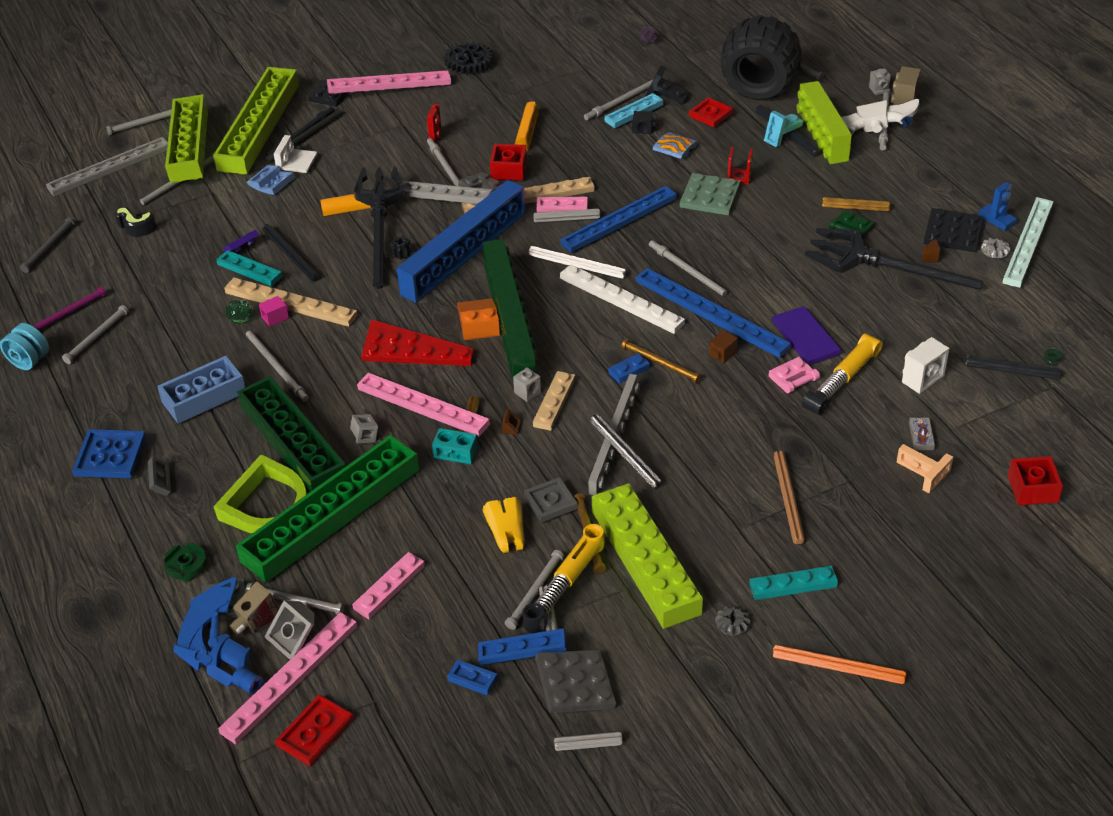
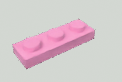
[537,197,587,213]

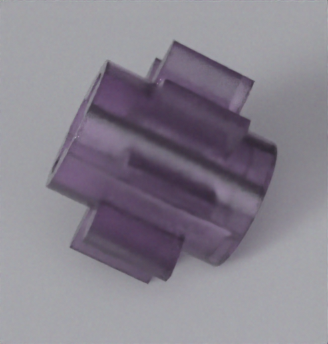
[639,26,657,44]

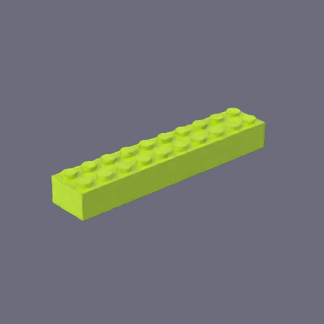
[213,67,299,174]

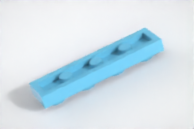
[605,93,663,128]

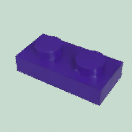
[223,229,259,253]

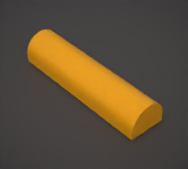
[515,101,539,151]
[320,188,386,216]

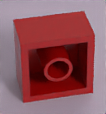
[490,144,527,181]
[1007,456,1063,505]

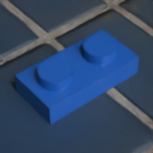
[608,353,650,384]
[447,659,498,696]

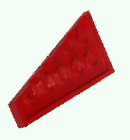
[361,319,474,366]

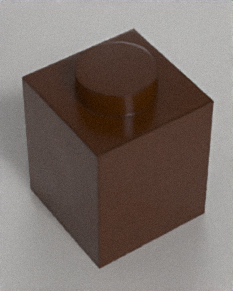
[709,331,738,363]

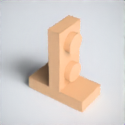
[897,444,953,493]

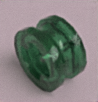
[1043,348,1062,366]

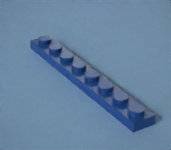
[560,186,676,253]

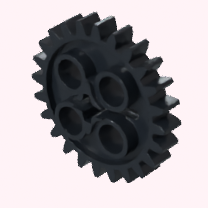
[444,42,493,74]

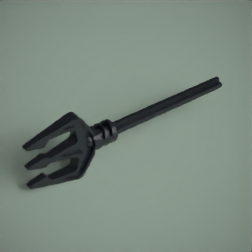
[354,166,405,289]
[805,228,983,290]

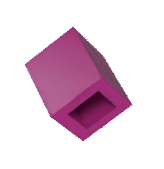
[259,296,289,327]

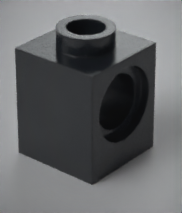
[632,111,656,134]

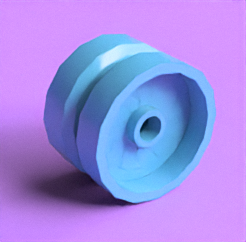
[0,323,49,370]

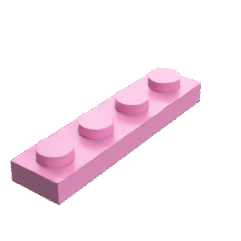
[352,552,425,619]

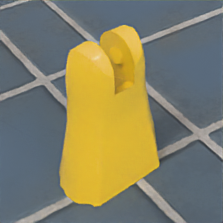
[483,497,525,553]

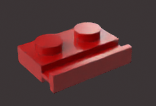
[427,104,442,144]

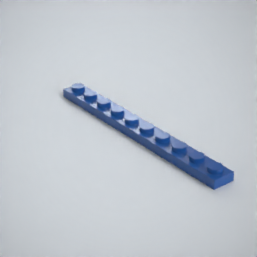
[636,268,791,358]

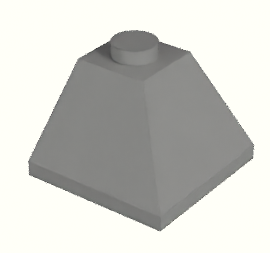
[265,600,314,660]

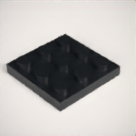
[923,208,983,253]

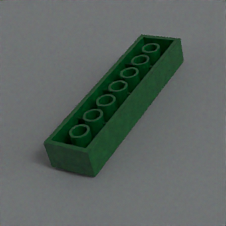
[237,376,346,493]

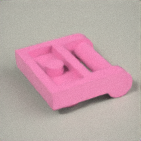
[769,357,820,393]

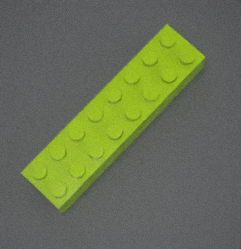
[165,94,208,183]
[592,483,703,629]

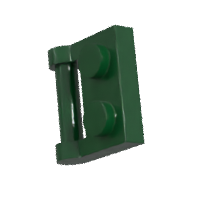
[829,210,874,239]

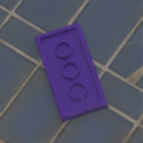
[772,306,841,365]

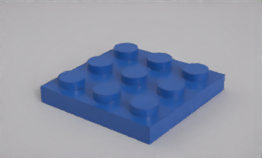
[72,429,146,478]

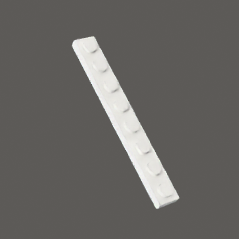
[560,264,685,334]

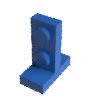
[978,182,1017,231]

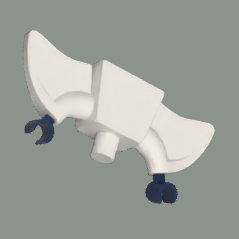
[841,99,919,140]

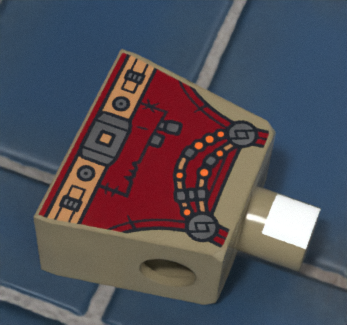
[230,582,279,635]

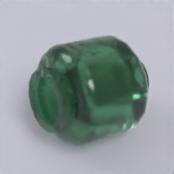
[226,300,253,323]

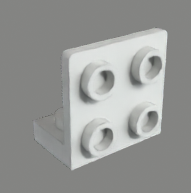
[274,135,317,173]

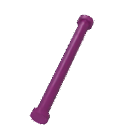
[31,286,106,331]

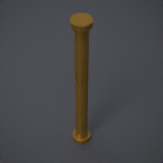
[621,339,702,384]
[573,493,606,574]

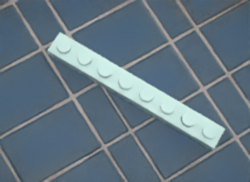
[1003,197,1053,288]

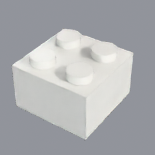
[902,337,949,394]

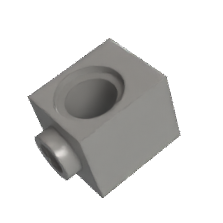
[513,368,541,402]

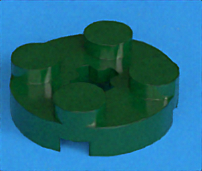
[164,543,207,582]

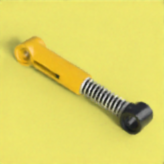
[802,333,883,415]
[523,524,604,633]

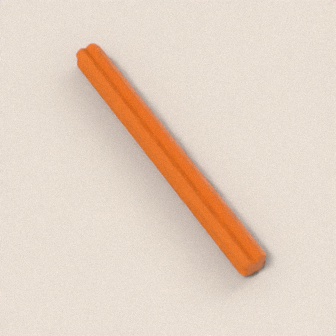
[773,645,906,684]

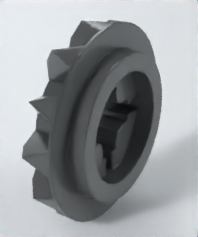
[715,606,750,636]

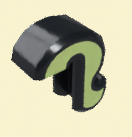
[115,207,156,237]

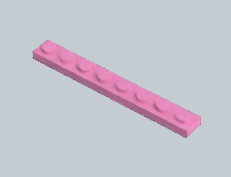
[327,71,451,94]
[357,373,490,437]
[218,612,357,744]

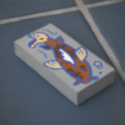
[909,418,935,450]

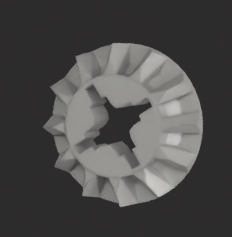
[981,238,1010,258]

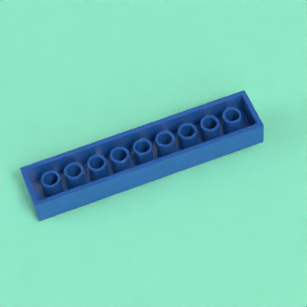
[397,180,525,303]

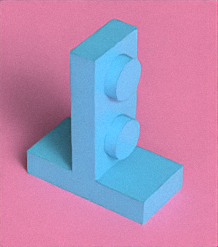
[764,111,803,147]

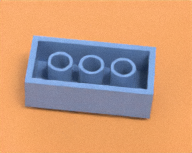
[157,356,245,423]

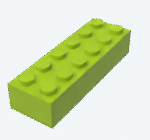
[797,81,852,164]

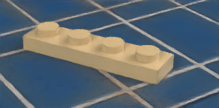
[533,371,575,431]

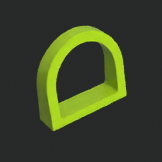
[214,455,307,533]

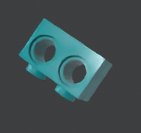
[432,428,478,464]

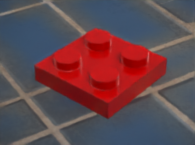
[689,97,733,127]

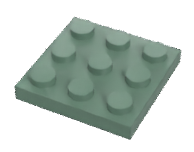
[680,173,740,215]

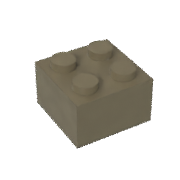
[891,66,920,105]

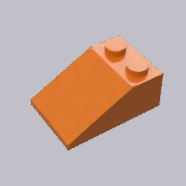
[457,298,500,340]

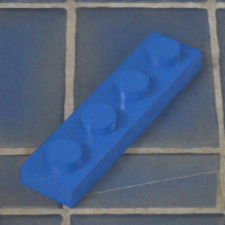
[478,628,567,665]

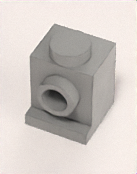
[869,68,890,95]
[350,414,378,444]

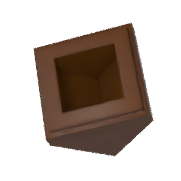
[922,240,940,263]
[501,409,521,435]

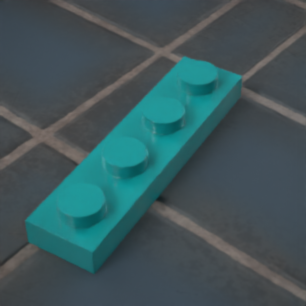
[217,250,283,287]
[749,566,838,600]

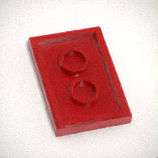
[275,694,354,767]

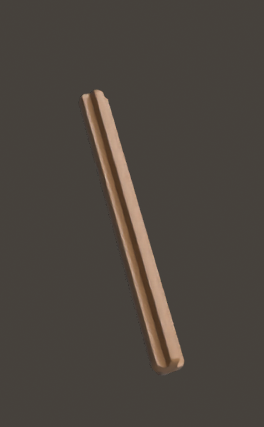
[774,451,805,545]

